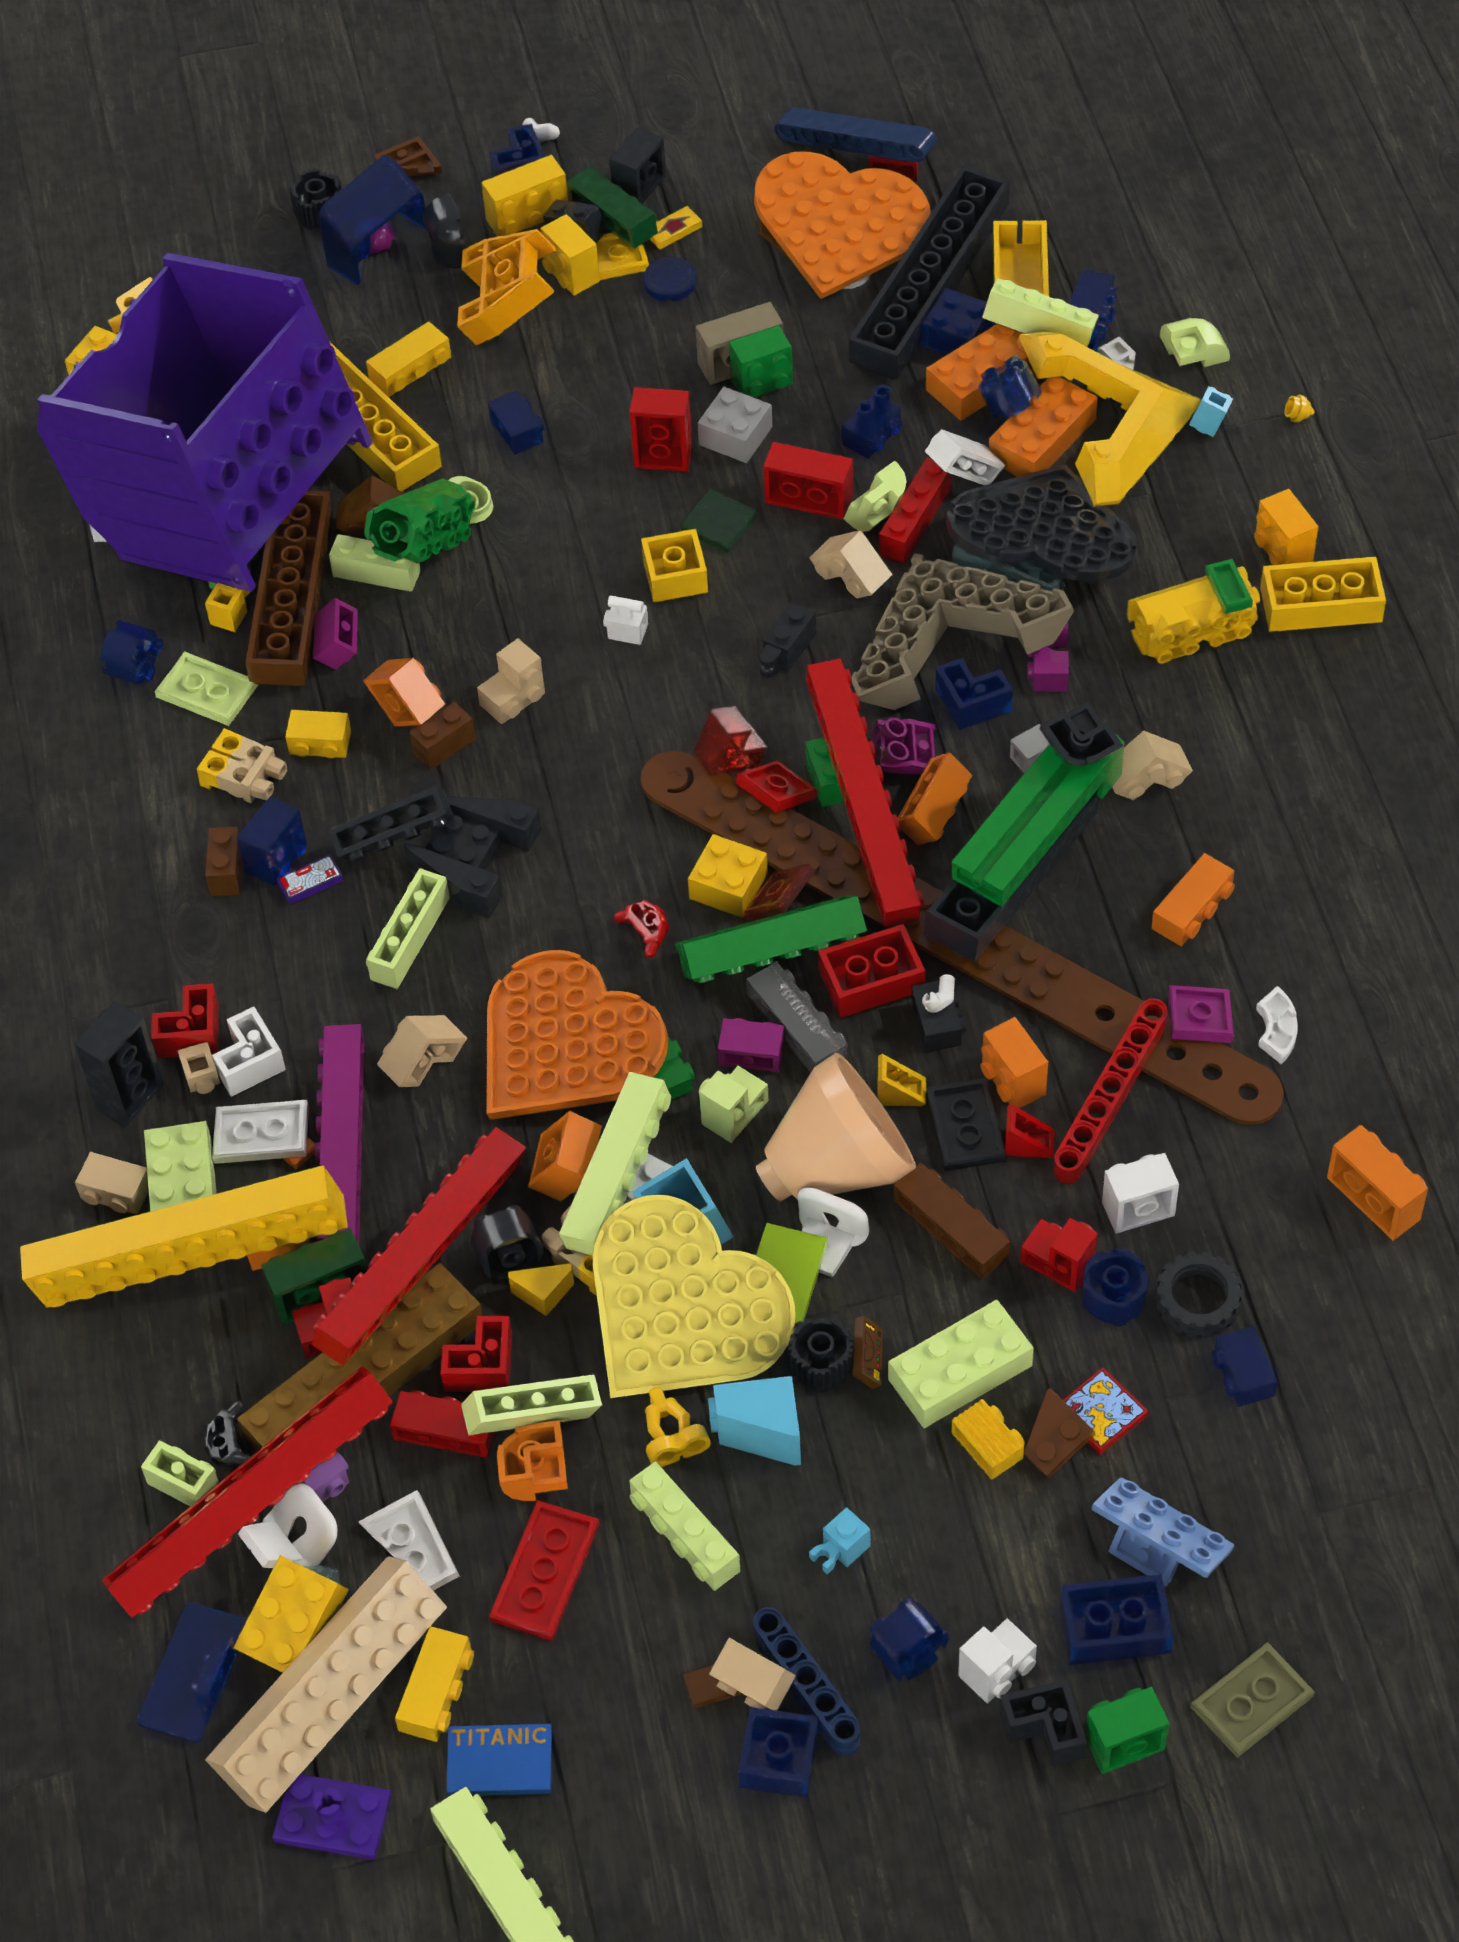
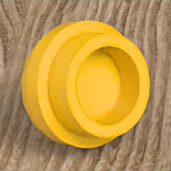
[1285,395,1315,423]

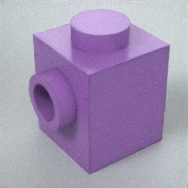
[302,1452,349,1502]

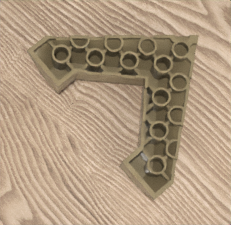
[851,553,1074,710]

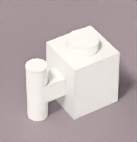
[603,595,648,645]

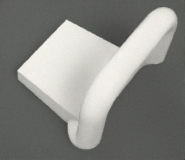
[797,1187,869,1278]
[238,1483,337,1570]

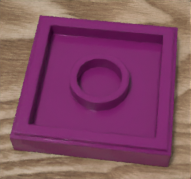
[1167,985,1234,1043]

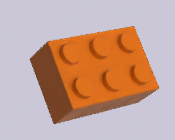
[1327,1125,1428,1241]

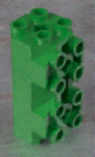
[364,478,476,564]

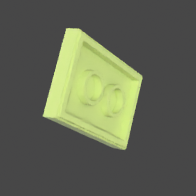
[155,651,258,726]

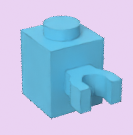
[1189,386,1233,437]
[809,1507,871,1574]

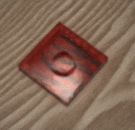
[744,864,815,921]

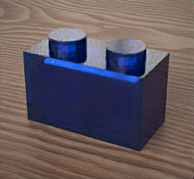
[488,390,545,455]
[1212,1326,1278,1407]

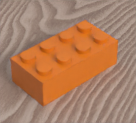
[926,324,1035,421]
[989,377,1098,477]

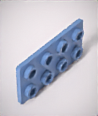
[1092,1478,1234,1587]

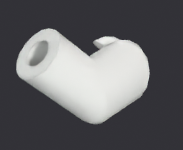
[523,118,560,142]
[922,974,955,1013]

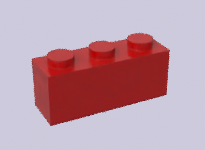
[390,1391,496,1458]

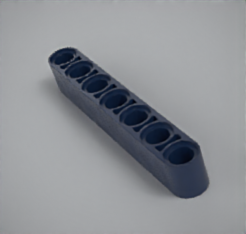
[774,107,937,162]

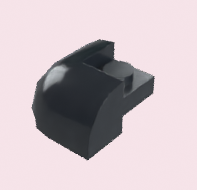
[422,193,468,269]
[1039,701,1123,767]

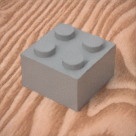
[698,387,772,463]

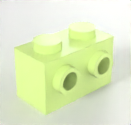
[141,1440,219,1506]

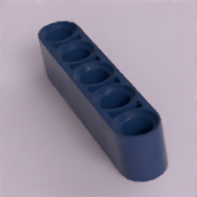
[753,1607,860,1756]

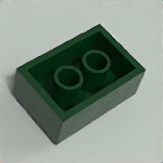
[261,1228,368,1326]

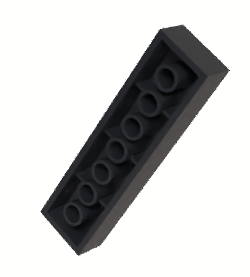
[923,790,1100,962]

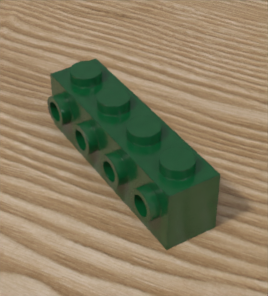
[566,167,658,249]

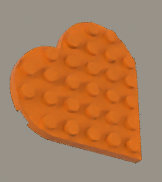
[754,152,931,299]
[487,950,668,1120]

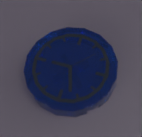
[644,257,696,301]

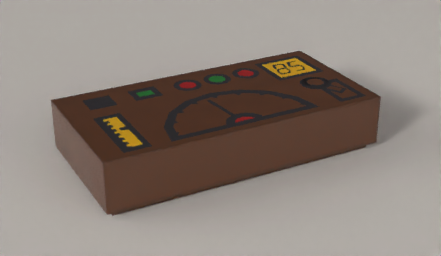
[853,1316,883,1389]

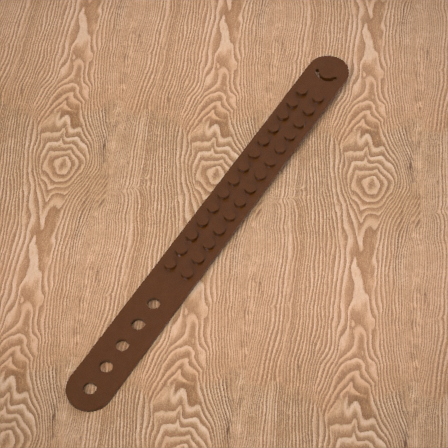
[641,751,1284,1125]

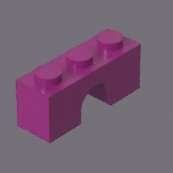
[1027,622,1069,692]

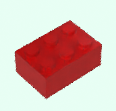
[630,387,693,472]
[763,442,853,520]
[818,924,925,1018]

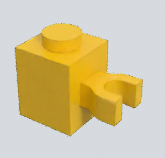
[205,583,250,632]

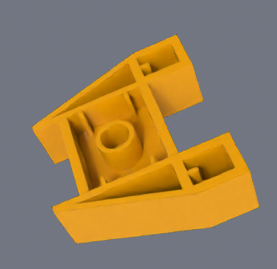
[457,229,556,346]

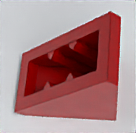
[1005,1104,1055,1158]

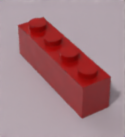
[879,457,952,565]

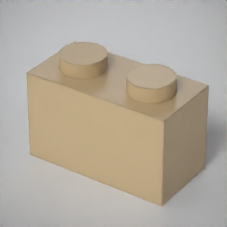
[75,1152,149,1214]
[709,1638,796,1712]

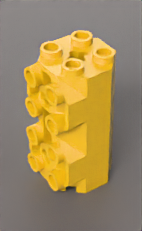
[1127,566,1260,664]

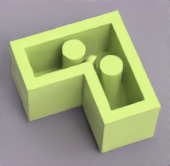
[699,1066,769,1143]

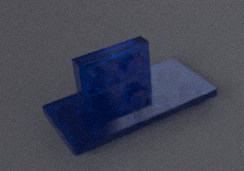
[136,1602,248,1743]

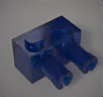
[842,384,902,459]

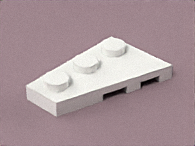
[359,1490,459,1591]

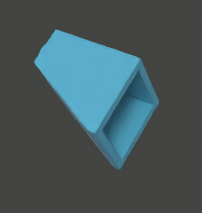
[632,1158,734,1245]
[708,1376,801,1465]

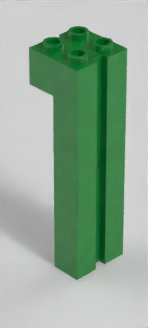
[952,734,1124,907]

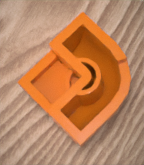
[497,1420,568,1501]

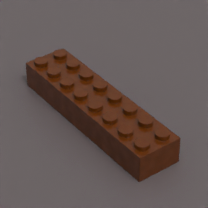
[246,491,333,686]

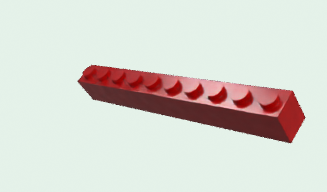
[806,658,924,927]
[312,1127,526,1366]
[102,1366,393,1618]

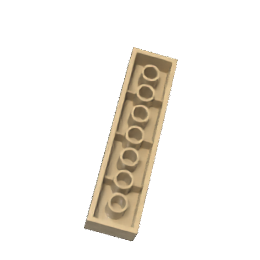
[205,1556,447,1813]

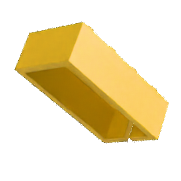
[993,221,1049,297]

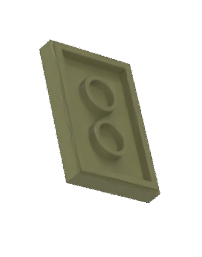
[1191,1642,1315,1758]

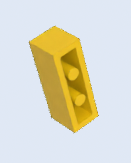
[366,321,451,397]
[395,1626,474,1742]

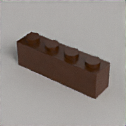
[893,1162,1010,1280]

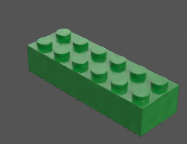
[675,895,867,983]

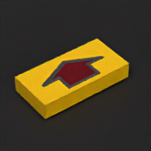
[650,206,702,250]

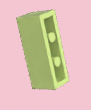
[329,534,421,592]

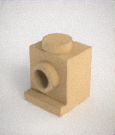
[178,1042,220,1094]

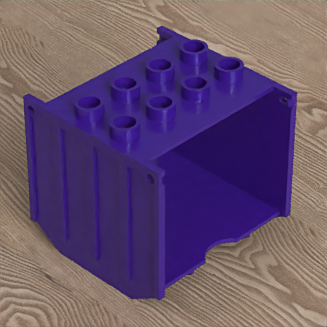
[37,253,373,592]

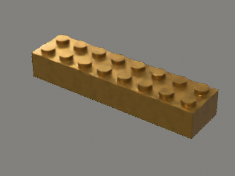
[237,1263,483,1451]

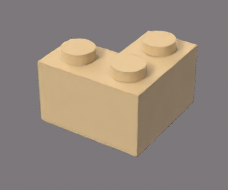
[809,530,892,599]
[477,638,545,724]
[1112,731,1193,800]
[377,1015,467,1087]

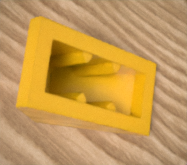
[878,1054,926,1106]
[508,1263,574,1316]

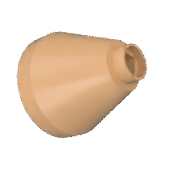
[756,1053,916,1202]

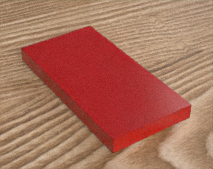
[489,1500,600,1641]

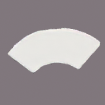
[1256,986,1298,1064]

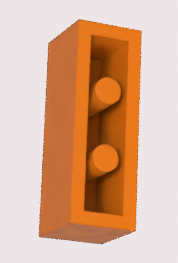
[898,752,972,846]
[1151,853,1235,946]

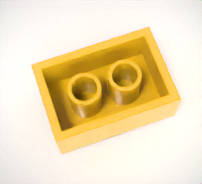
[481,155,568,237]
[233,1555,349,1673]

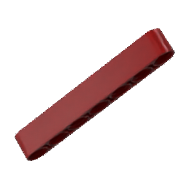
[1054,999,1167,1184]

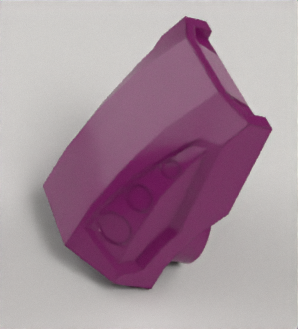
[870,718,936,775]

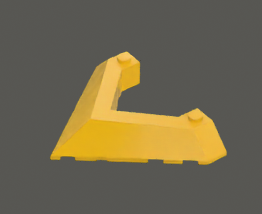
[1019,331,1202,507]

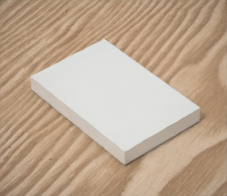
[212,1100,309,1164]

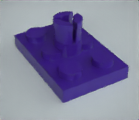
[273,1774,392,1860]

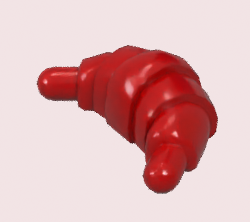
[613,900,669,959]

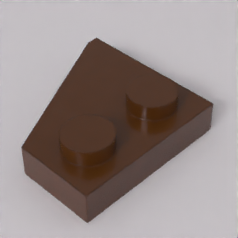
[374,136,443,178]
[1024,1388,1096,1479]

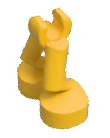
[645,1387,711,1467]

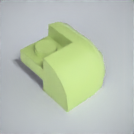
[1160,318,1230,367]
[844,461,907,532]

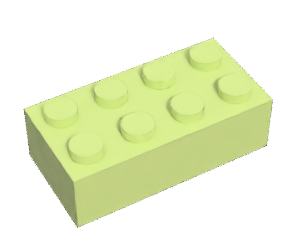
[144,1121,217,1212]
[888,1300,1034,1428]

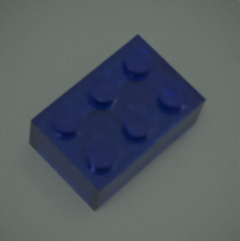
[1059,1574,1173,1665]

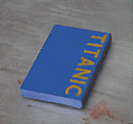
[447,1724,552,1796]

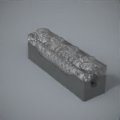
[747,962,848,1073]

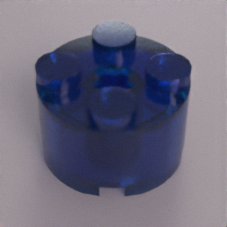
[978,355,1042,419]
[101,620,163,684]
[1082,1249,1148,1326]
[870,1597,949,1681]

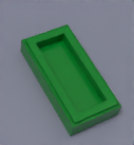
[1205,559,1253,614]

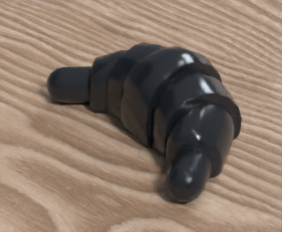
[203,1400,251,1467]

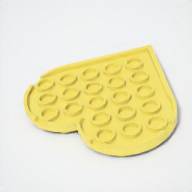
[593,1195,795,1398]

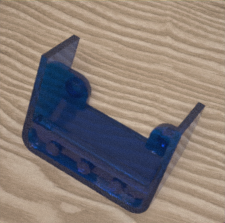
[319,155,426,285]

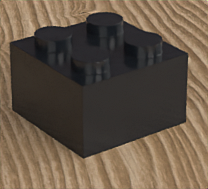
[609,127,666,204]

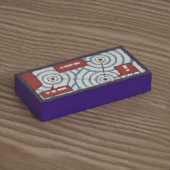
[277,854,344,905]

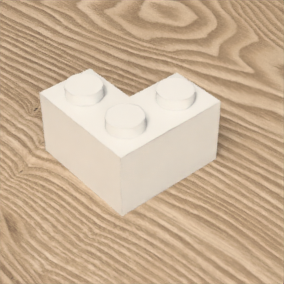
[212,1007,286,1097]
[958,1618,1037,1704]

